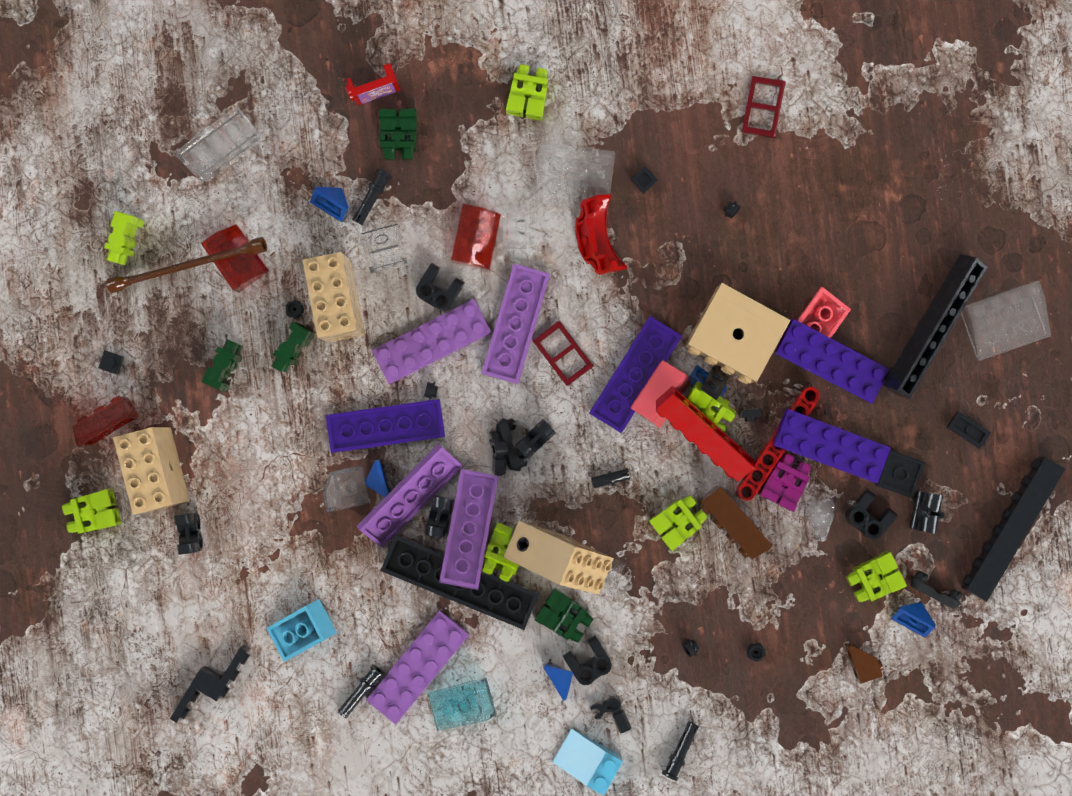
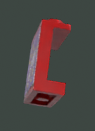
[345,63,400,106]

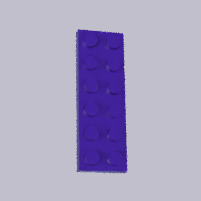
[589,316,682,434]
[774,318,889,404]
[326,399,445,453]
[772,409,891,484]

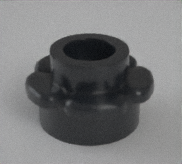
[723,201,741,219]
[285,300,304,319]
[424,382,438,400]
[682,639,699,657]
[747,642,766,662]

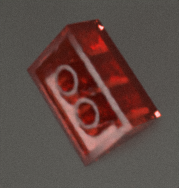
[451,204,501,270]
[201,224,269,293]
[72,396,139,446]

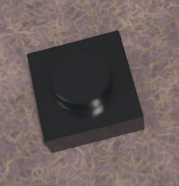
[631,167,658,194]
[98,350,124,374]
[739,409,761,422]

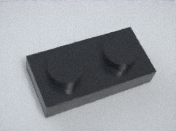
[700,367,729,400]
[946,411,991,449]

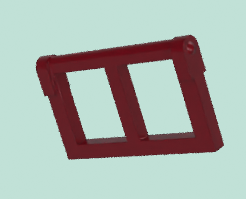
[741,76,786,138]
[533,320,594,386]

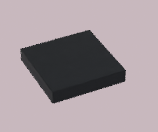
[875,450,926,499]

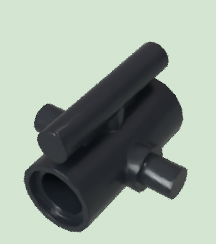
[910,491,944,534]

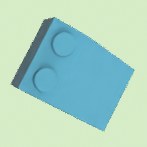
[266,599,337,662]
[553,728,623,796]

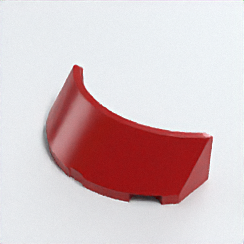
[575,194,628,275]

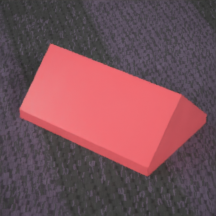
[797,287,851,338]
[630,360,690,428]

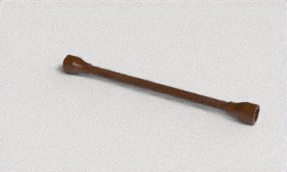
[106,237,267,293]

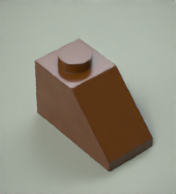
[845,643,884,684]

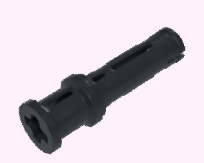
[352,168,392,226]
[337,664,385,718]
[662,721,699,781]

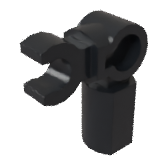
[489,430,508,476]
[590,695,632,734]

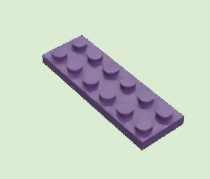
[481,264,550,384]
[372,299,491,385]
[357,443,463,548]
[439,469,499,590]
[366,610,469,725]

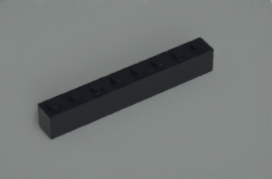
[883,254,988,399]
[961,457,1065,602]

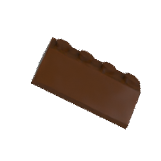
[699,486,773,560]

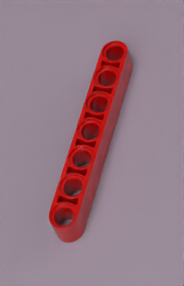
[736,387,820,501]

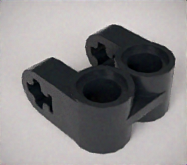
[416,263,465,311]
[515,419,556,459]
[846,489,897,539]
[425,495,453,538]
[174,512,203,555]
[562,635,612,685]

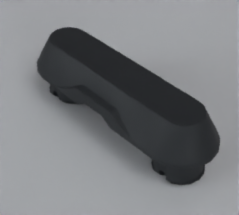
[496,418,527,471]
[911,570,963,609]

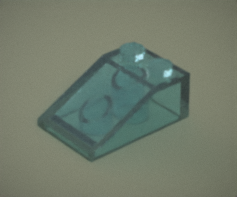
[427,678,497,731]

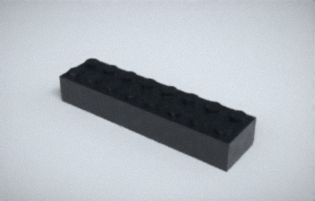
[380,533,539,630]

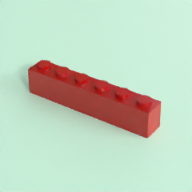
[656,386,755,482]

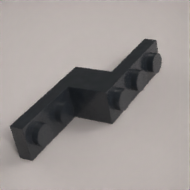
[170,645,251,723]

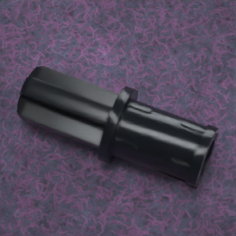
[591,468,630,488]

